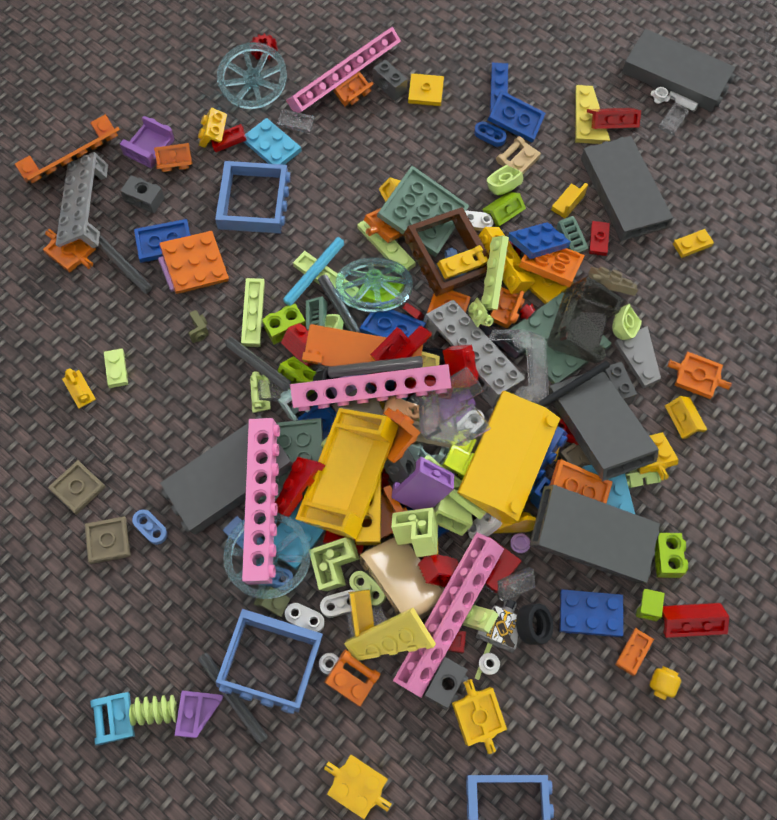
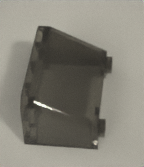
[547,276,622,364]

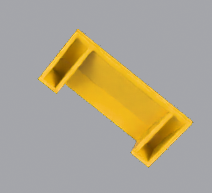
[457,391,560,524]
[295,408,399,539]

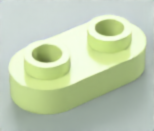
[349,571,386,606]

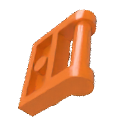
[324,649,380,707]

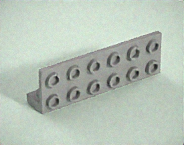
[56,152,108,248]
[423,300,525,407]

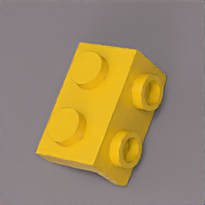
[198,107,227,148]

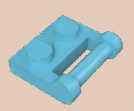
[90,692,135,746]

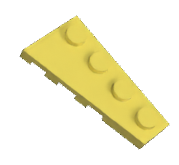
[575,85,610,144]
[344,608,436,661]

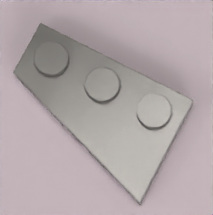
[614,326,661,389]

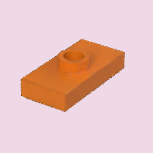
[615,628,654,676]

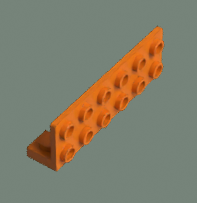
[14,114,120,183]
[302,324,423,381]

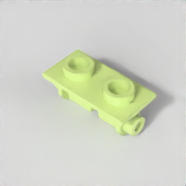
[468,298,494,327]
[250,372,271,413]
[625,469,661,488]

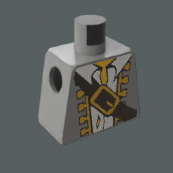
[476,599,518,653]

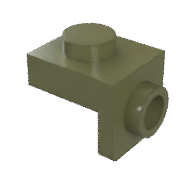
[188,310,209,343]
[254,586,291,617]

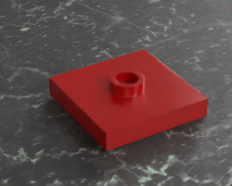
[485,536,522,593]

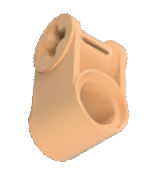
[383,396,423,421]

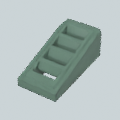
[556,216,589,253]
[306,296,328,331]

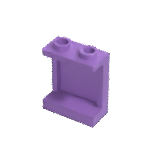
[120,116,175,169]
[392,457,454,510]

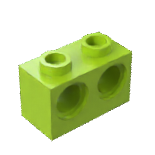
[262,304,306,345]
[278,356,316,397]
[654,533,688,578]

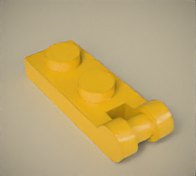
[437,245,488,280]

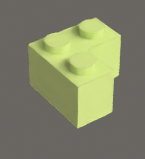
[391,507,438,557]
[309,537,359,591]

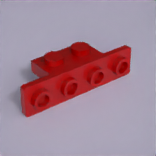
[369,326,432,388]

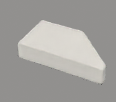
[668,91,699,111]

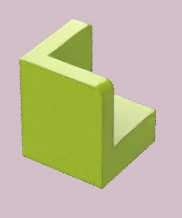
[636,589,665,621]

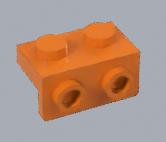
[333,71,374,107]
[154,143,193,172]
[490,287,525,329]

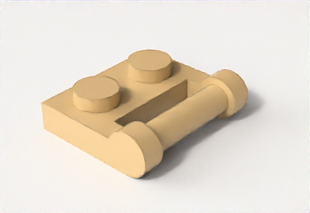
[496,136,541,174]

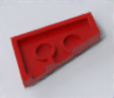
[275,457,326,518]

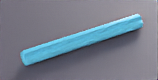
[283,237,344,306]

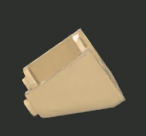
[360,537,445,620]

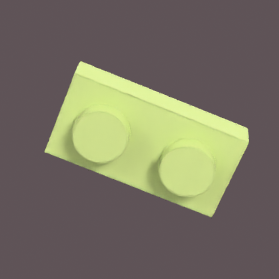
[104,348,128,388]
[462,605,499,633]

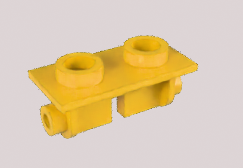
[62,369,96,409]

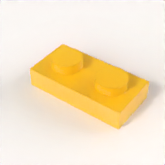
[673,229,714,258]

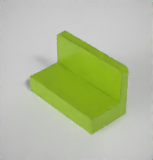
[482,192,526,226]

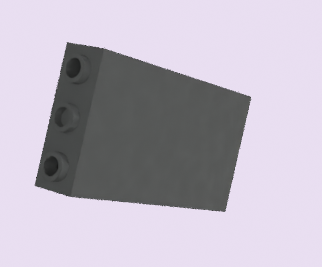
[622,28,735,112]
[581,136,673,241]
[549,371,659,481]
[160,415,293,535]
[529,485,660,583]

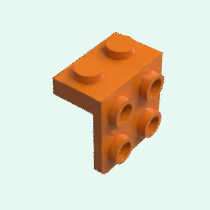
[383,407,421,463]
[362,485,408,539]

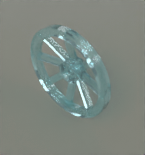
[217,42,287,109]
[336,257,413,312]
[224,513,311,599]

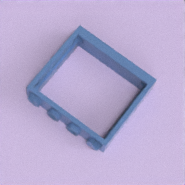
[215,161,291,233]
[216,609,323,714]
[466,775,554,820]

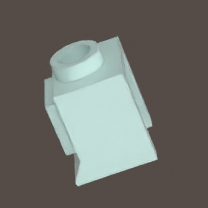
[278,389,310,421]

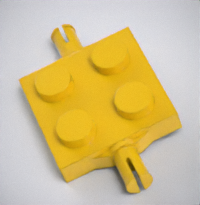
[637,432,678,480]
[452,679,507,754]
[324,755,392,819]

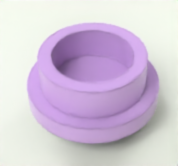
[510,533,530,553]

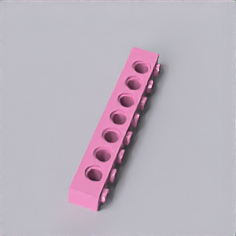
[286,27,401,115]
[290,364,451,411]
[242,418,280,585]
[393,532,504,698]

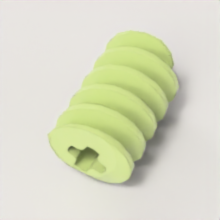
[129,695,178,726]

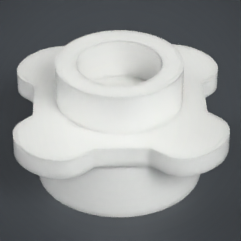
[651,87,670,104]

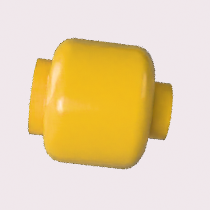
[649,666,681,700]

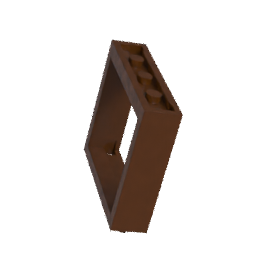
[403,207,489,297]

